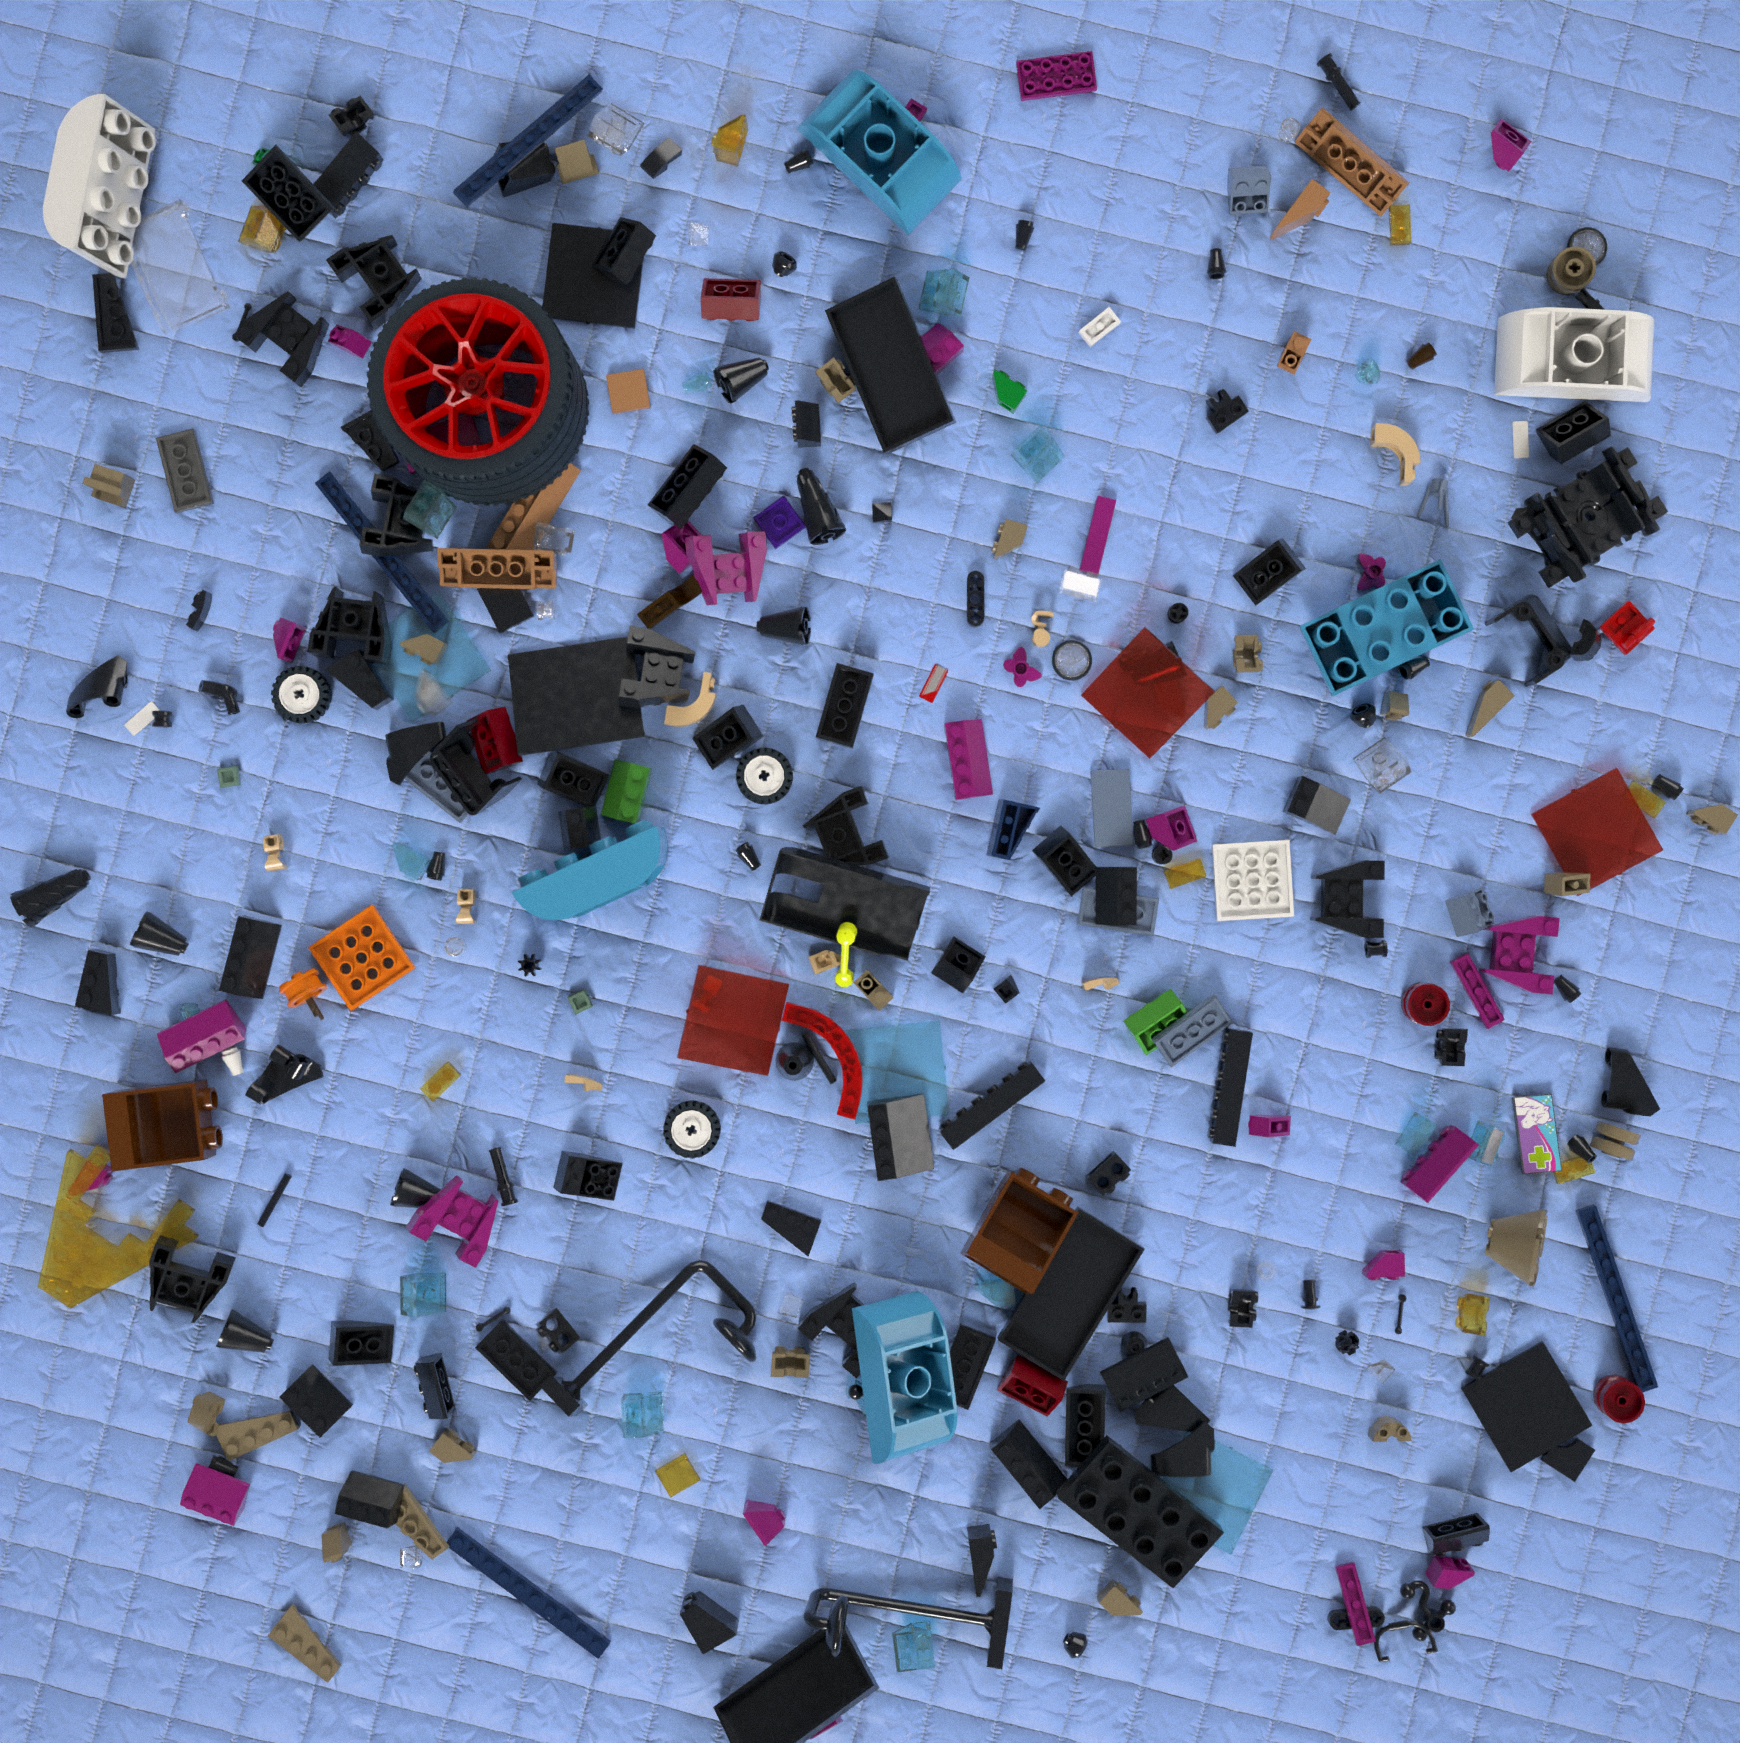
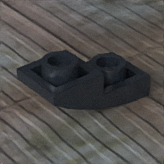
[640,138,682,179]
[186,590,212,631]

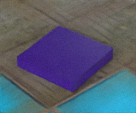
[753,495,806,550]

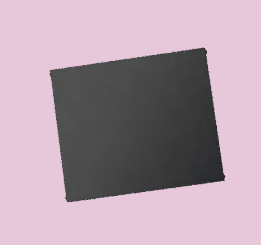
[507,637,645,756]

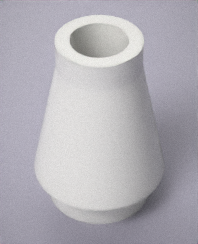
[221,1046,244,1076]

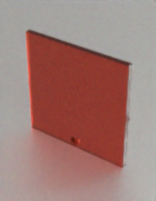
[1081,627,1215,759]
[1531,768,1663,896]
[677,965,789,1076]

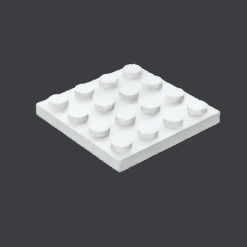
[1212,840,1294,921]

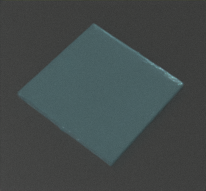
[360,591,491,722]
[846,1021,949,1124]
[1163,1432,1273,1554]

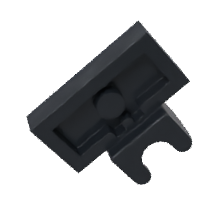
[1206,389,1249,434]
[1107,1287,1147,1323]

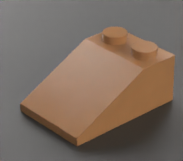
[1270,179,1331,240]

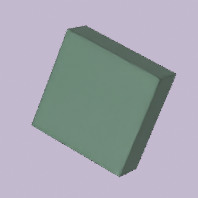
[217,766,241,788]
[567,989,593,1015]

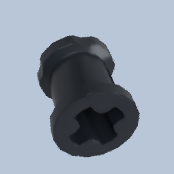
[1364,940,1388,958]
[1465,1355,1489,1381]

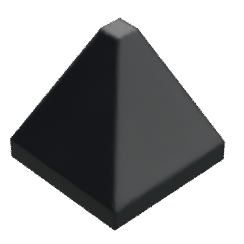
[872,502,892,523]
[994,975,1020,1004]

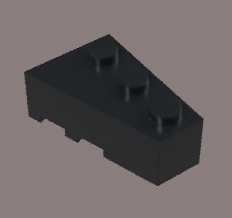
[325,649,394,710]
[75,949,121,1015]

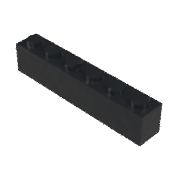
[1207,1028,1253,1147]
[939,1061,1045,1150]

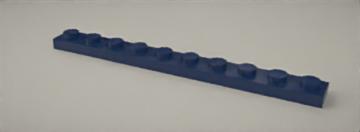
[453,74,603,208]
[315,471,449,634]
[1575,1204,1658,1392]
[447,1527,611,1659]

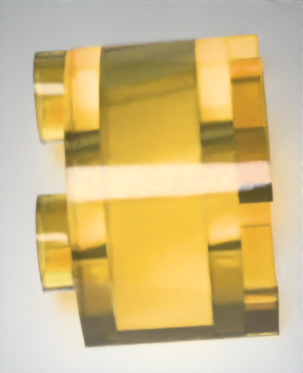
[1455,1293,1490,1336]

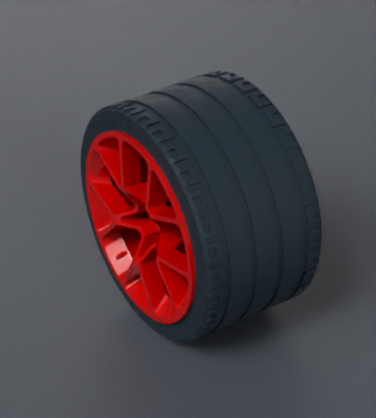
[367,277,589,506]

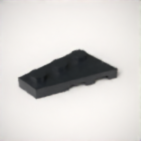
[340,410,400,471]
[761,1200,821,1257]

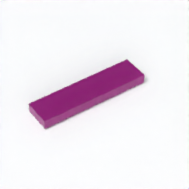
[1079,496,1116,575]
[1450,953,1505,1029]
[1335,1562,1376,1646]

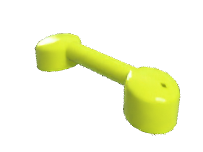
[834,922,857,987]

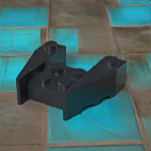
[326,235,422,329]
[234,291,329,387]
[359,473,442,557]
[307,587,392,665]
[617,626,696,708]
[803,786,890,865]
[1310,860,1385,938]
[149,1235,236,1323]
[798,1282,865,1379]

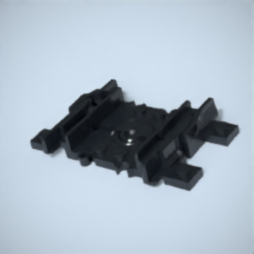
[1507,446,1668,588]

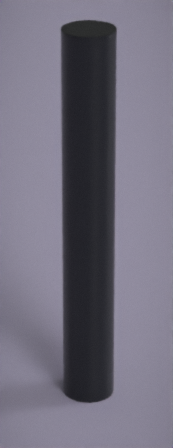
[801,1031,837,1085]
[257,1173,292,1227]

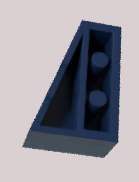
[986,799,1040,860]

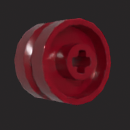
[1401,982,1450,1026]
[1593,1374,1645,1424]

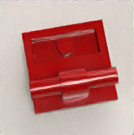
[1599,600,1656,655]

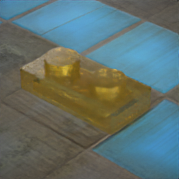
[1389,204,1412,246]
[1621,781,1666,818]
[1163,858,1207,889]
[420,1061,462,1102]
[1553,1156,1595,1184]

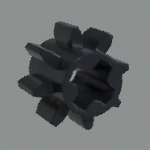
[518,954,542,977]
[1335,1330,1359,1356]

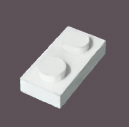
[1078,307,1121,347]

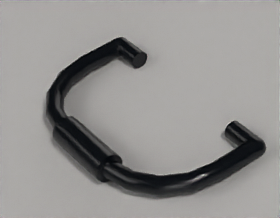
[1374,1620,1438,1662]

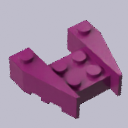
[685,531,767,605]
[1479,916,1560,995]
[406,1175,498,1268]

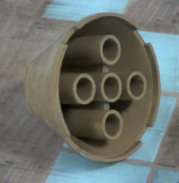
[1485,1209,1548,1287]

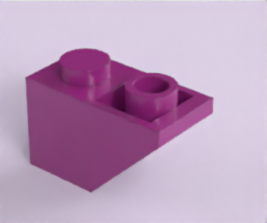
[328,324,372,359]
[1362,1250,1405,1280]
[1425,1556,1475,1589]

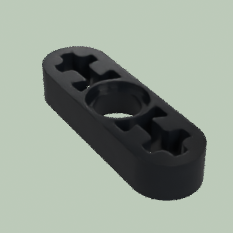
[967,571,984,627]
[1327,1606,1385,1630]

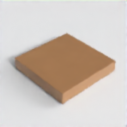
[606,369,651,414]

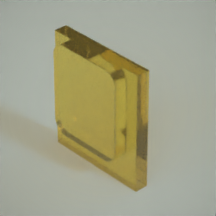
[655,1453,701,1498]

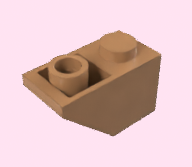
[1277,331,1312,375]

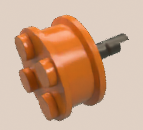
[279,968,327,1020]

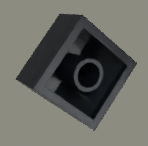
[931,936,986,993]

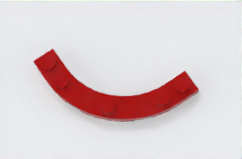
[782,1002,863,1120]

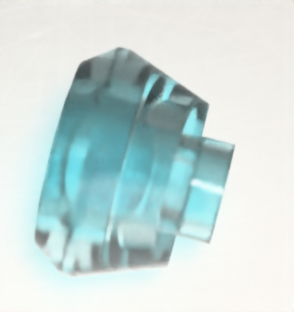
[1355,359,1380,384]

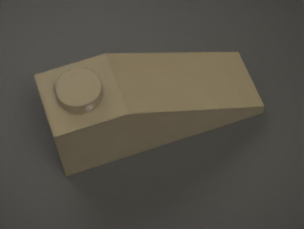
[1466,679,1515,738]

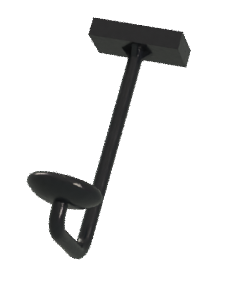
[542,1260,757,1417]
[803,1577,1013,1669]

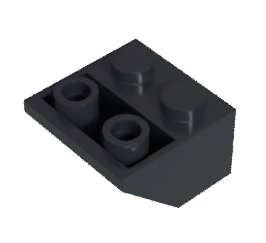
[791,400,821,448]

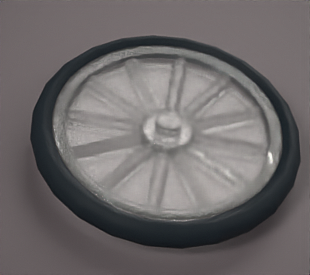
[1567,227,1608,265]
[1052,640,1092,681]

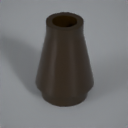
[1406,342,1437,370]

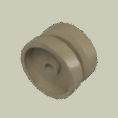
[1546,246,1596,295]
[1590,1121,1641,1161]

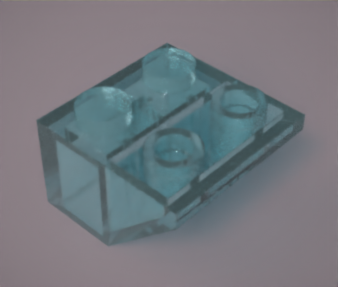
[919,269,970,316]
[1011,425,1065,483]
[403,480,457,539]
[621,1392,664,1438]
[892,1621,935,1672]

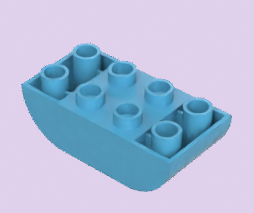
[797,69,961,235]
[1299,559,1474,697]
[512,820,668,920]
[852,1291,958,1464]

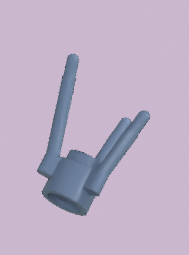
[1417,478,1449,527]

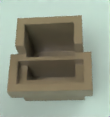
[554,139,599,184]
[82,464,135,508]

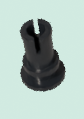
[1301,1280,1321,1310]

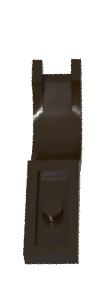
[637,574,702,629]

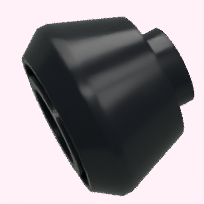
[772,251,797,277]
[1350,703,1376,728]
[1121,1331,1147,1357]
[1063,1632,1088,1659]

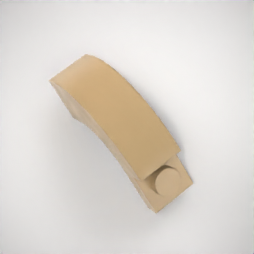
[1370,423,1421,486]
[664,672,717,727]

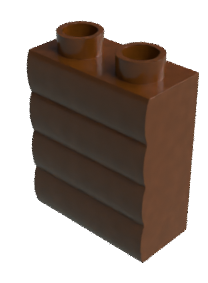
[102,1079,223,1172]
[960,1168,1079,1294]

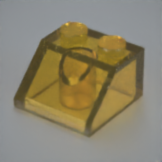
[711,114,748,166]
[238,206,286,253]

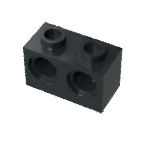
[1086,1150,1131,1196]
[536,1308,580,1354]

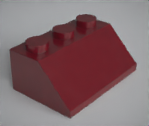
[701,278,761,321]
[466,707,523,775]
[997,1354,1068,1417]

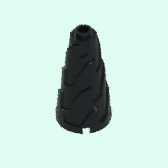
[796,468,846,545]
[10,869,91,927]

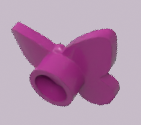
[1357,553,1386,591]
[1003,647,1042,687]

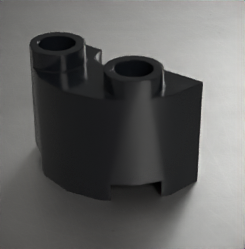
[329,95,374,136]
[1569,619,1602,661]
[1434,1028,1468,1066]
[1228,1289,1258,1328]

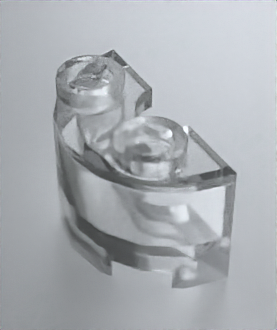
[533,522,575,557]

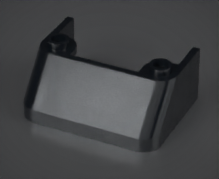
[1484,594,1572,687]
[430,718,522,815]

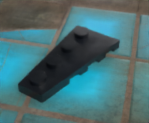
[92,273,139,353]

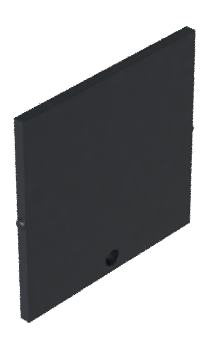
[542,223,644,329]
[1461,1341,1593,1472]

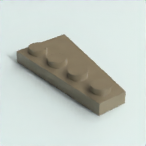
[216,1410,300,1461]
[396,1484,449,1559]
[268,1603,341,1683]

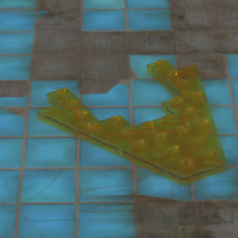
[38,1144,199,1309]

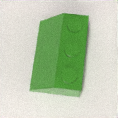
[600,759,652,824]
[1123,989,1187,1056]

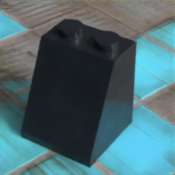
[493,142,555,197]
[558,806,601,849]
[680,1591,739,1654]

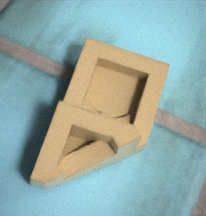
[808,950,850,975]
[1081,977,1120,991]
[565,1073,603,1091]

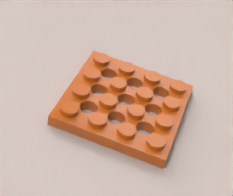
[308,905,416,1011]

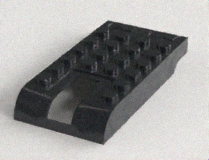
[759,847,930,961]

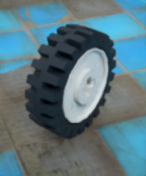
[271,666,332,723]
[736,747,793,805]
[663,1100,721,1159]

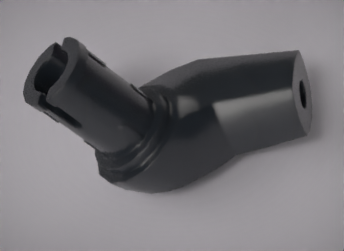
[198,680,240,715]

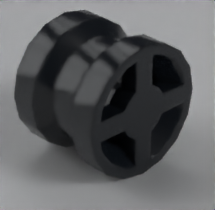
[1167,603,1189,624]
[152,711,172,728]
[1152,845,1173,865]

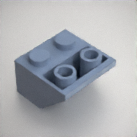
[1227,165,1271,215]
[1445,887,1495,937]

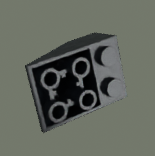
[553,1151,623,1201]

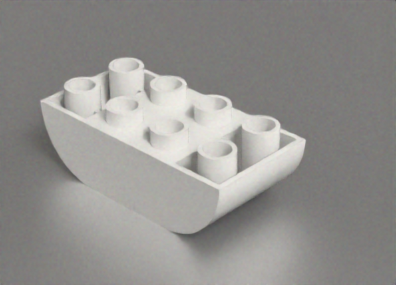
[43,94,156,278]
[1494,307,1654,402]

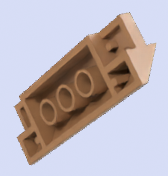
[1294,107,1410,217]
[487,463,581,550]
[437,548,558,589]

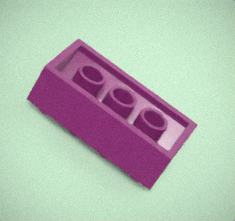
[944,719,993,800]
[157,999,247,1074]
[1400,1125,1479,1203]

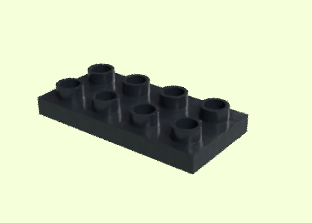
[825,277,956,455]
[997,1206,1145,1381]
[1056,1435,1224,1588]
[713,1624,879,1743]

